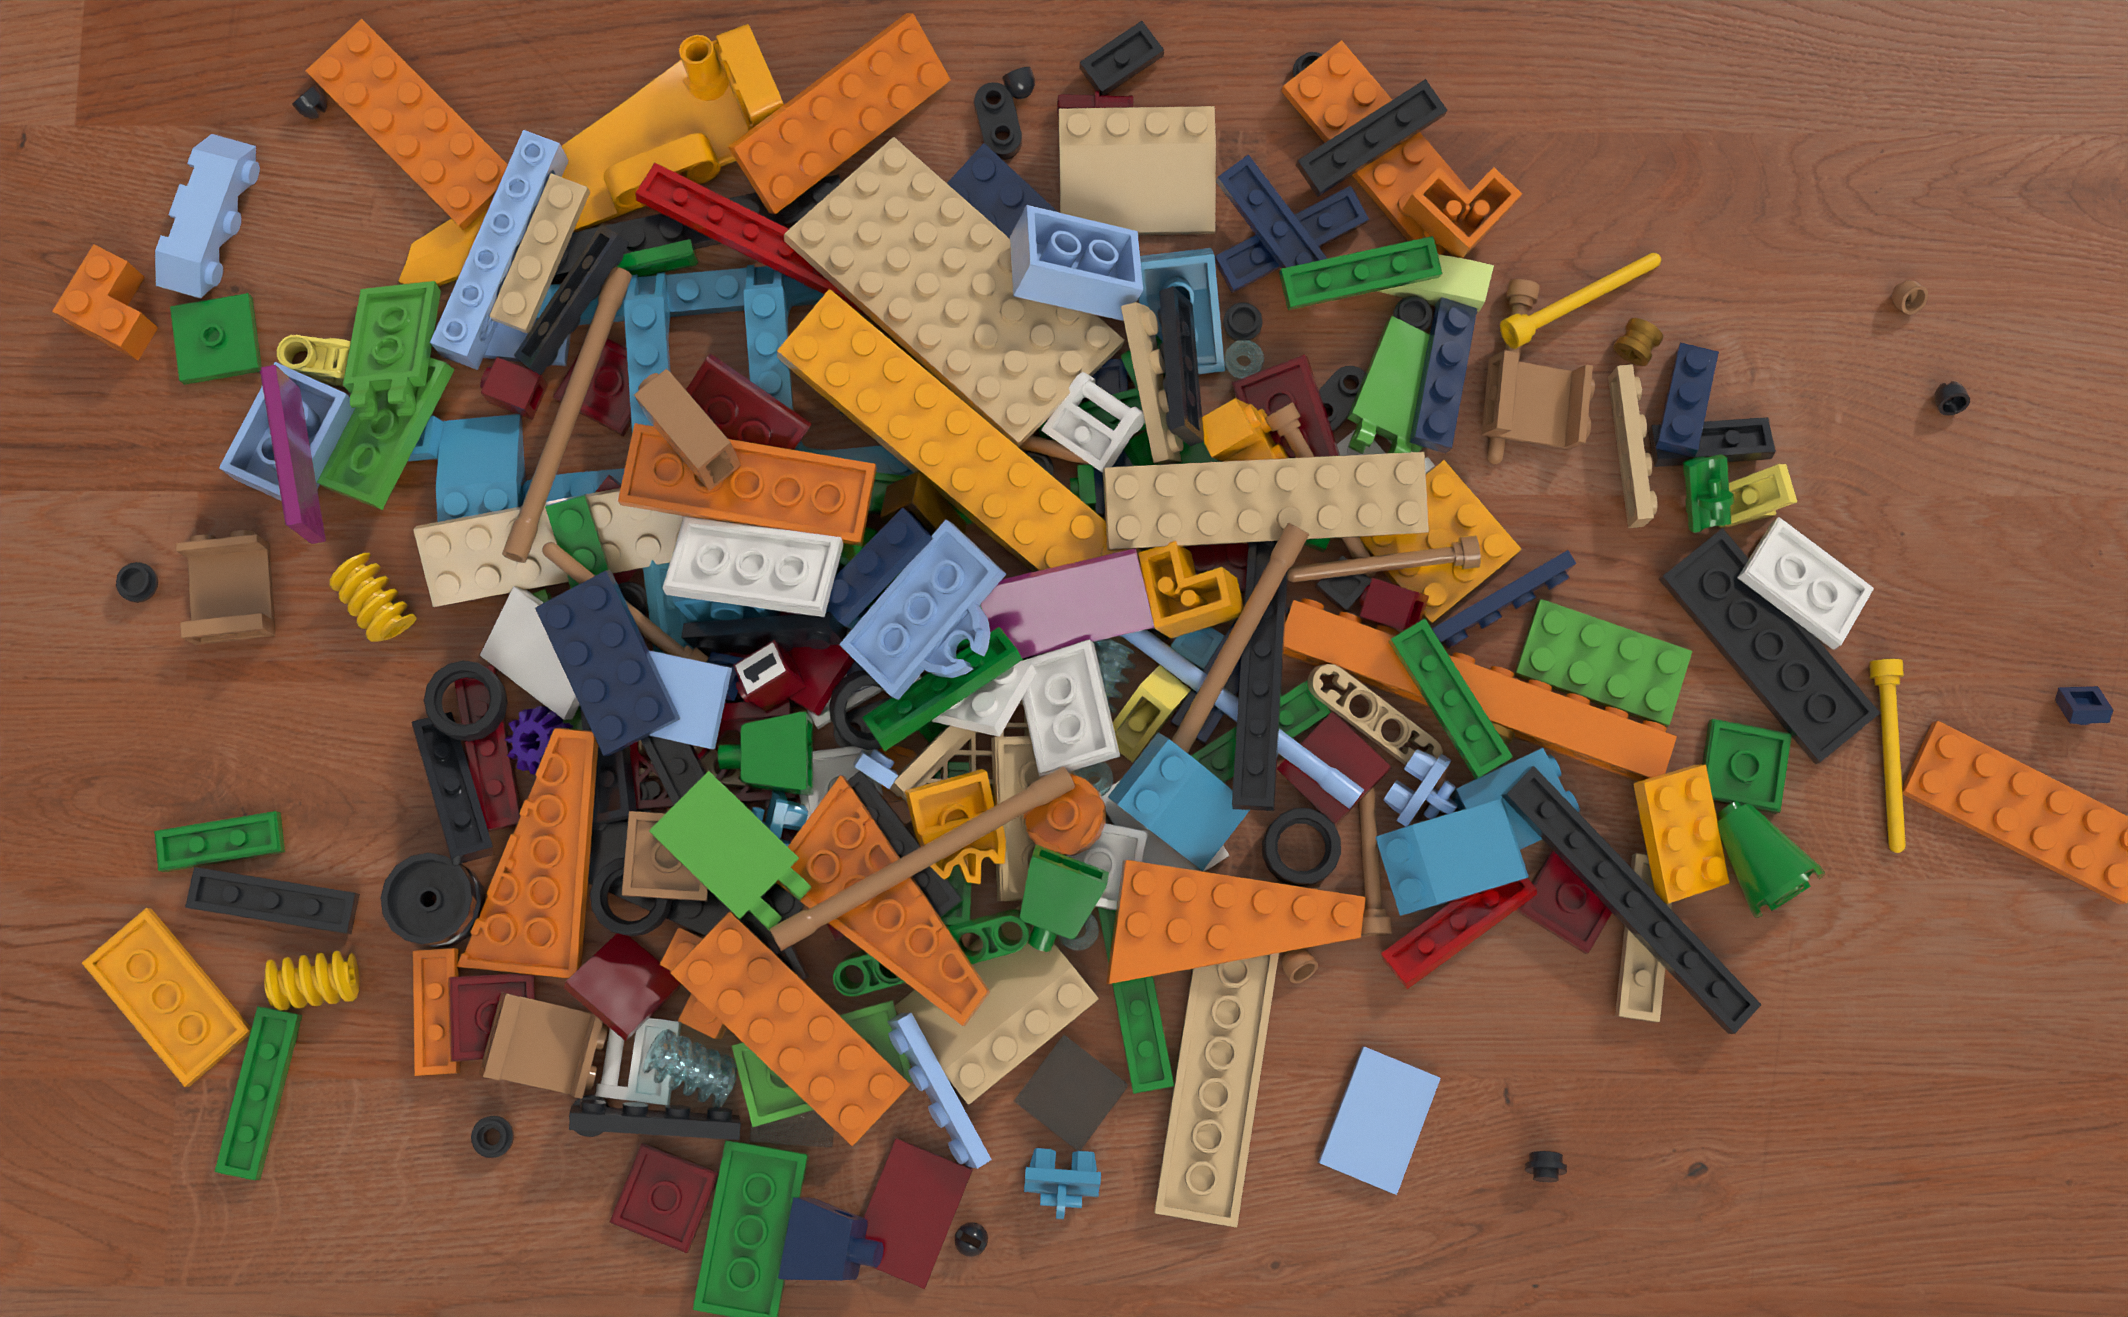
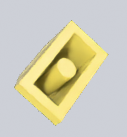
[1113,665,1191,763]

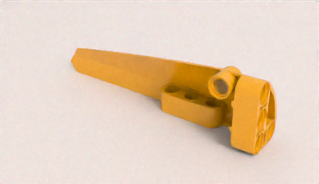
[398,24,784,287]

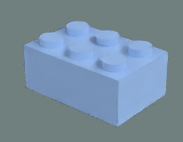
[1010,205,1143,321]
[219,362,355,501]

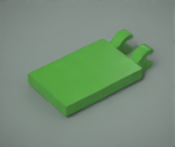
[343,281,441,420]
[1347,316,1429,454]
[649,771,811,931]

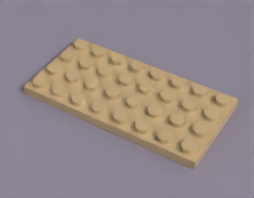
[784,137,1124,447]

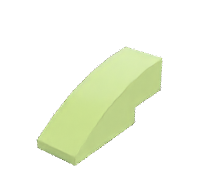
[1378,254,1494,312]

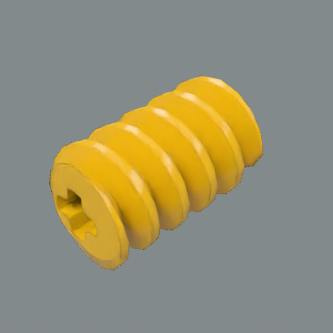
[330,553,417,642]
[264,951,359,1011]

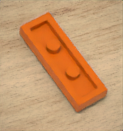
[413,948,460,1076]

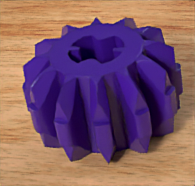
[504,706,574,776]

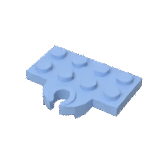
[839,520,1006,700]

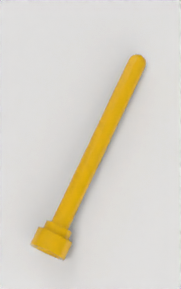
[1500,253,1661,349]
[1869,659,1906,853]

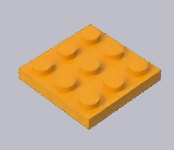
[1360,460,1522,625]

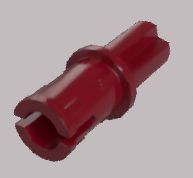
[1057,91,1134,116]

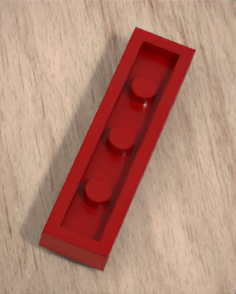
[1381,878,1537,989]

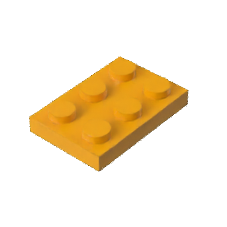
[1633,765,1729,904]

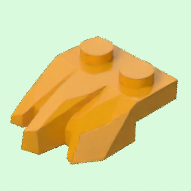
[905,769,1006,884]

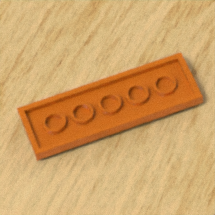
[728,13,951,214]
[305,18,508,231]
[1281,40,1470,255]
[618,423,877,546]
[1902,720,2128,904]
[670,911,911,1146]

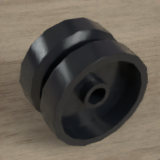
[380,853,485,948]

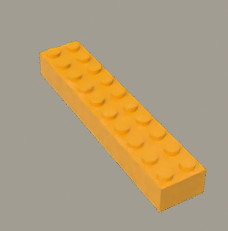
[777,289,1141,572]

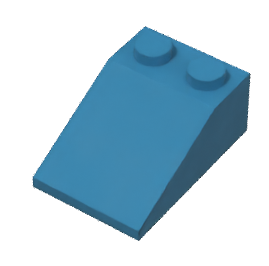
[1138,248,1225,374]
[436,414,526,522]
[1108,733,1250,871]
[1375,798,1529,916]

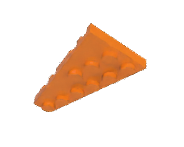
[456,728,598,978]
[776,775,990,1026]
[1106,860,1365,984]

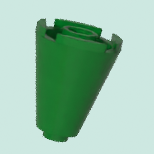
[1717,801,1825,918]

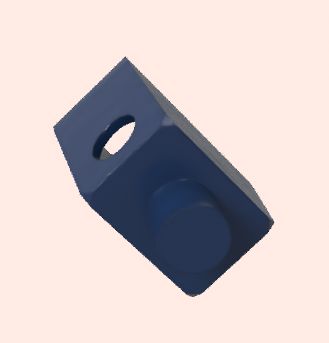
[778,1197,884,1281]

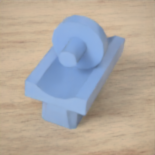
[1383,749,1457,827]

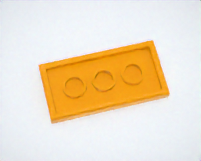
[82,908,252,1087]

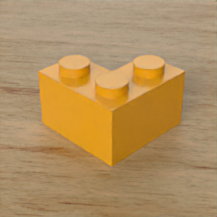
[1202,398,1289,462]
[1138,541,1244,638]

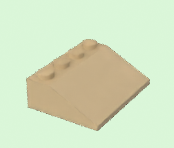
[1058,106,1216,235]
[894,904,1099,1105]

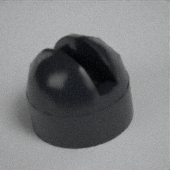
[1002,67,1035,99]
[292,85,327,119]
[1934,381,1970,416]
[955,1222,988,1257]

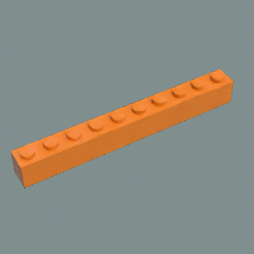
[1283,598,1677,782]

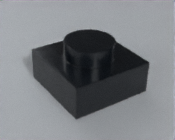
[1315,555,1371,612]

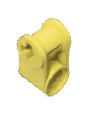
[277,335,351,387]

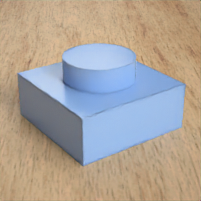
[853,749,898,789]

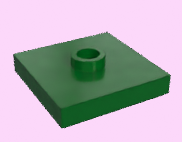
[170,293,262,385]

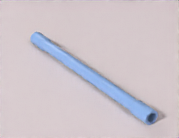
[1120,629,1364,809]

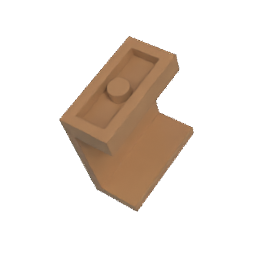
[1481,350,1595,450]
[176,530,275,645]
[479,992,608,1099]

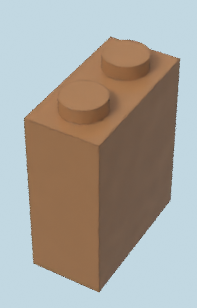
[634,368,741,491]

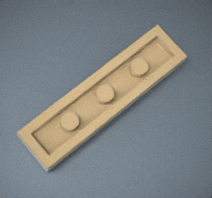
[489,173,590,334]
[1121,302,1183,465]
[1608,364,1657,528]
[1615,853,1672,1022]

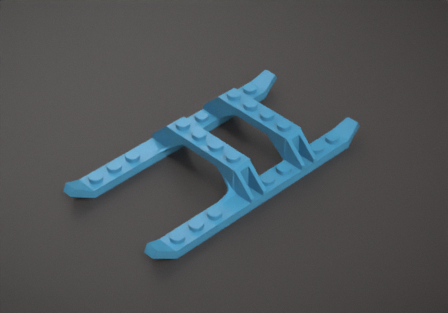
[522,264,914,502]

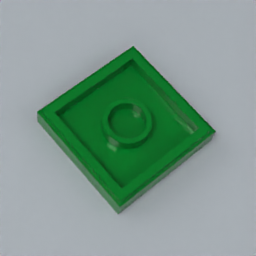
[1702,719,1792,814]

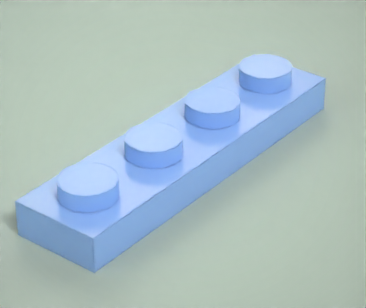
[887,1013,992,1169]

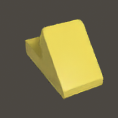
[1719,464,1797,528]

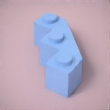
[155,134,260,298]

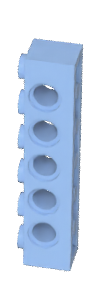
[430,130,569,370]

